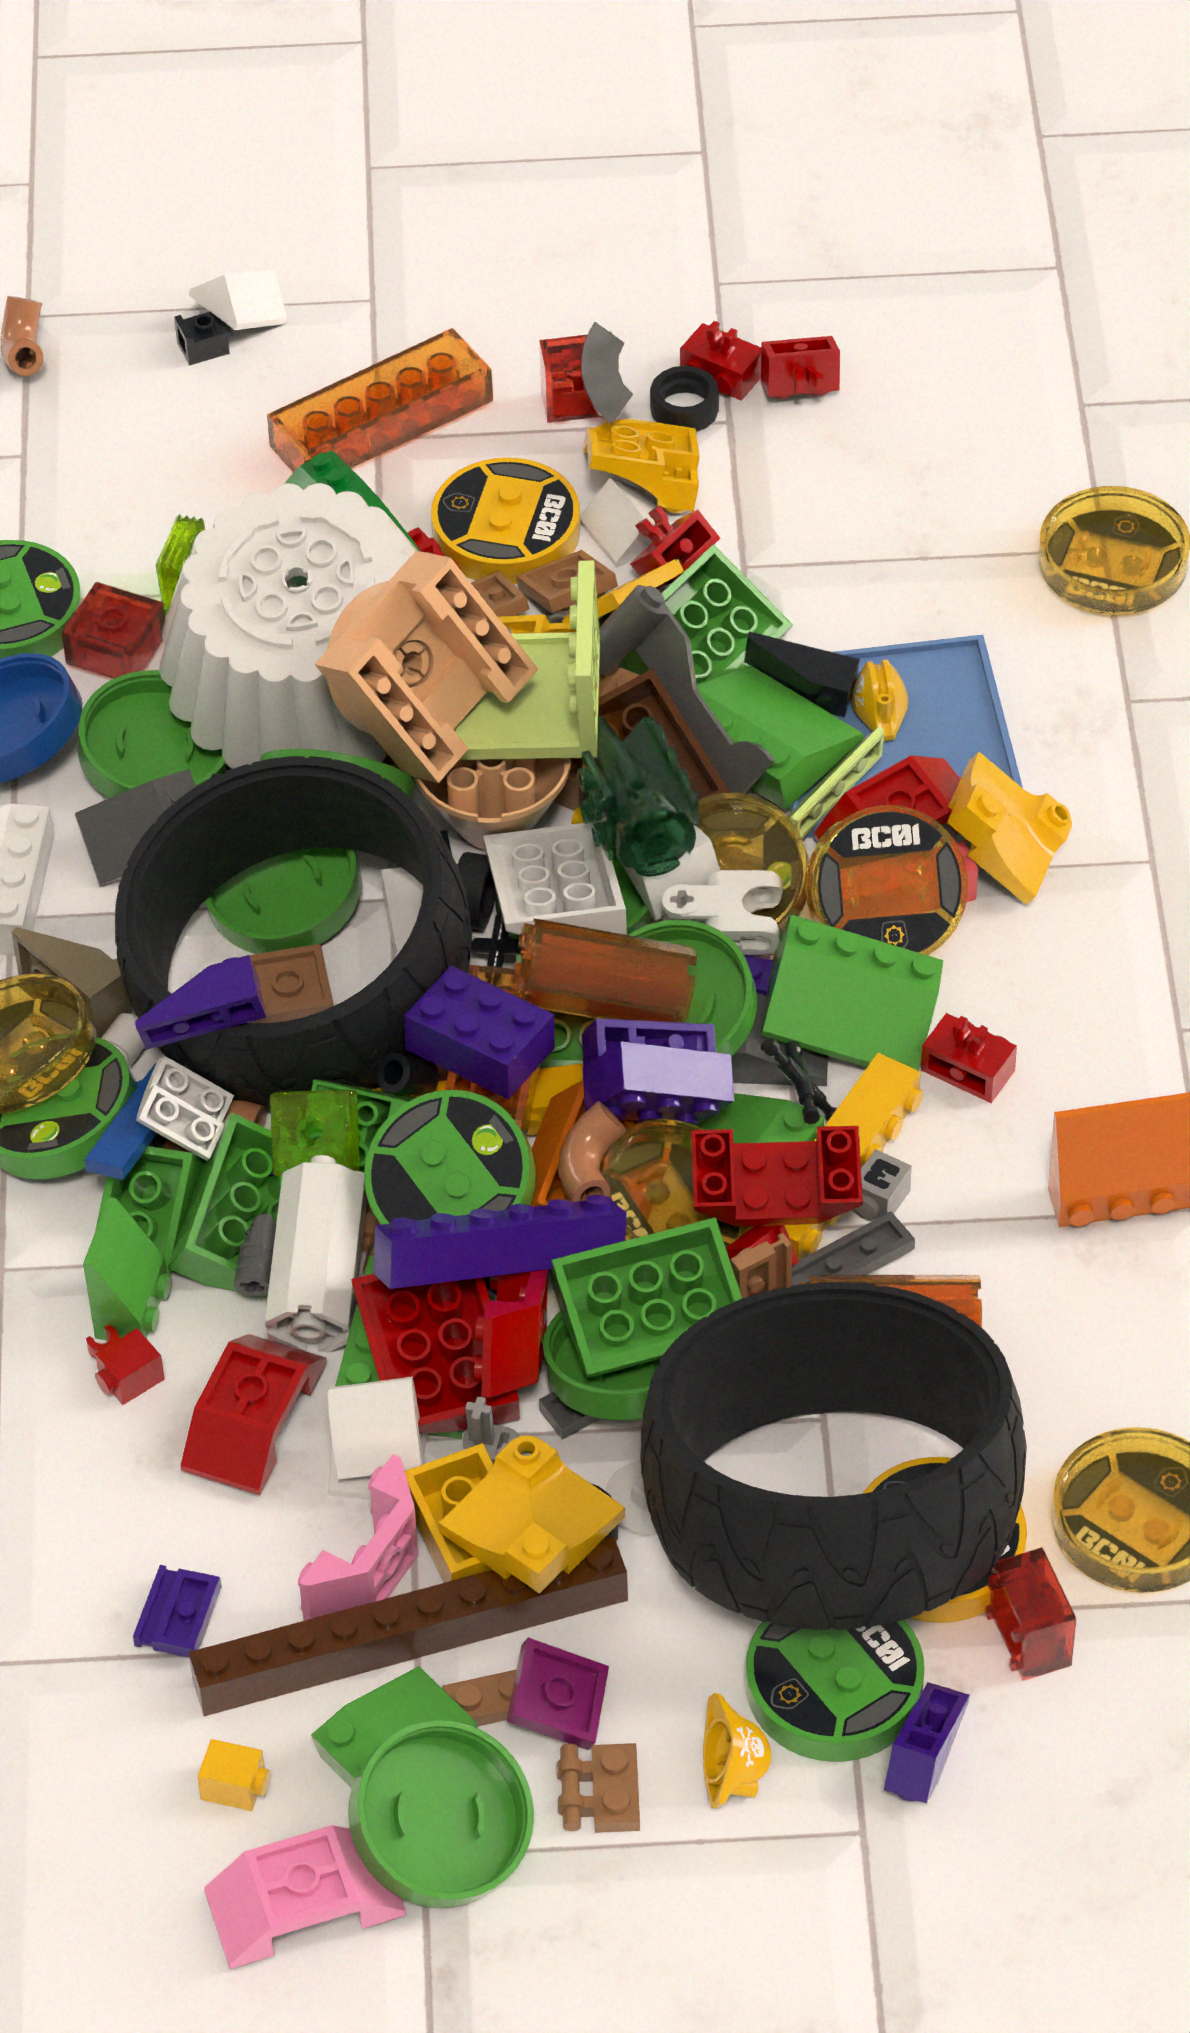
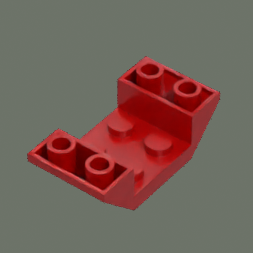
[814,755,961,870]
[691,1126,863,1226]
[474,1269,548,1398]
[180,1334,327,1495]

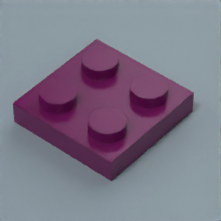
[507,1637,609,1750]

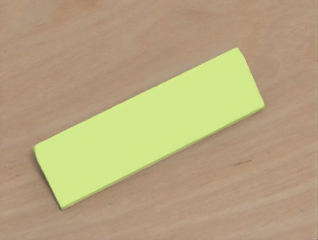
[780,727,884,844]

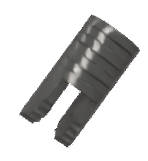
[233,1212,276,1296]

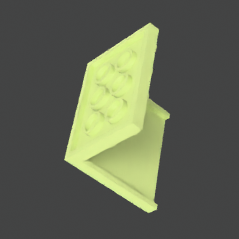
[455,560,600,760]

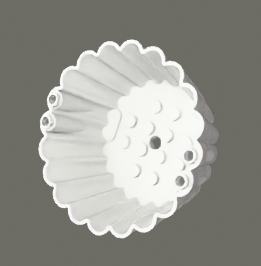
[159,483,418,769]

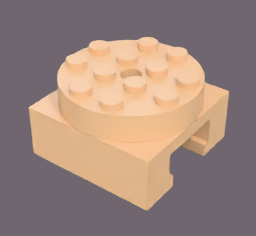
[314,551,538,783]

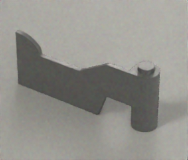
[599,585,775,807]

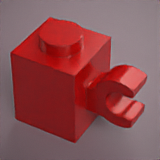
[86,1325,165,1405]

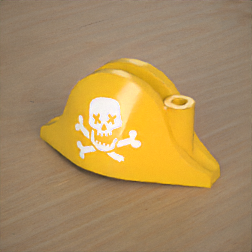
[851,659,909,741]
[703,1692,771,1808]

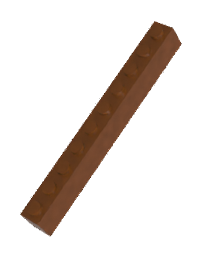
[188,1537,628,1716]

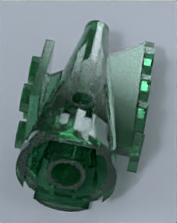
[577,716,700,877]

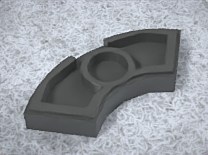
[580,322,633,425]

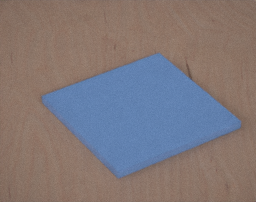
[789,634,1023,838]

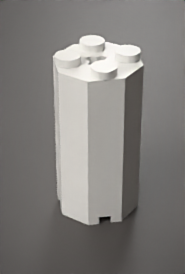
[265,1155,367,1352]

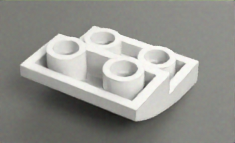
[136,1056,234,1161]
[327,1377,425,1480]

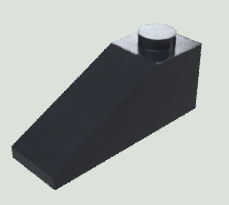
[744,631,860,717]

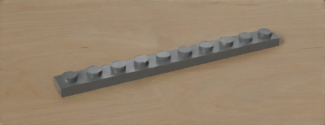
[539,1211,915,1438]

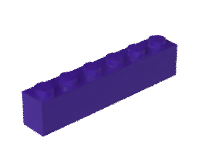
[373,1195,627,1289]

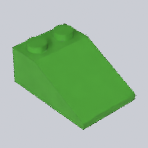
[676,1093,824,1152]
[95,1146,204,1275]
[83,1197,172,1341]
[311,1666,479,1789]

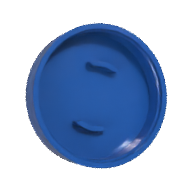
[0,653,82,783]

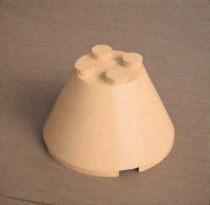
[415,729,571,853]

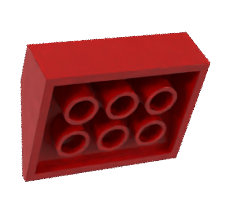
[351,1273,520,1434]

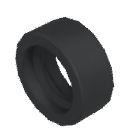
[650,366,719,432]
[457,852,496,930]

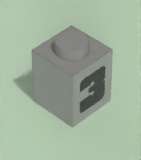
[853,1149,912,1219]

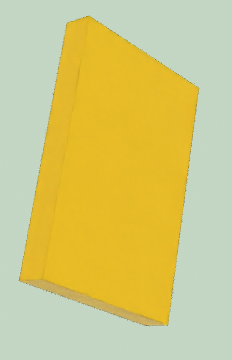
[562,559,684,623]

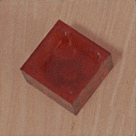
[539,332,612,423]
[61,582,166,679]
[985,1547,1077,1681]

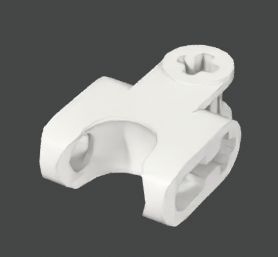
[662,870,783,955]

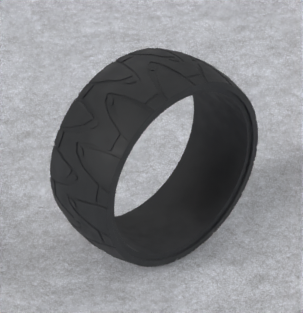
[115,756,472,1112]
[640,1282,1027,1630]

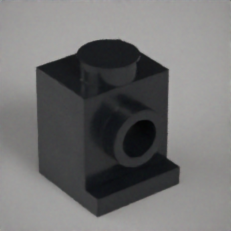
[174,311,233,366]

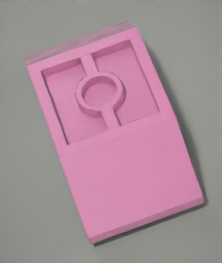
[298,1454,419,1621]
[204,1825,406,1969]

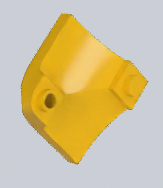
[583,419,700,513]
[947,752,1072,904]
[439,1435,625,1594]

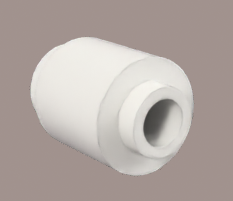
[101,1013,145,1067]

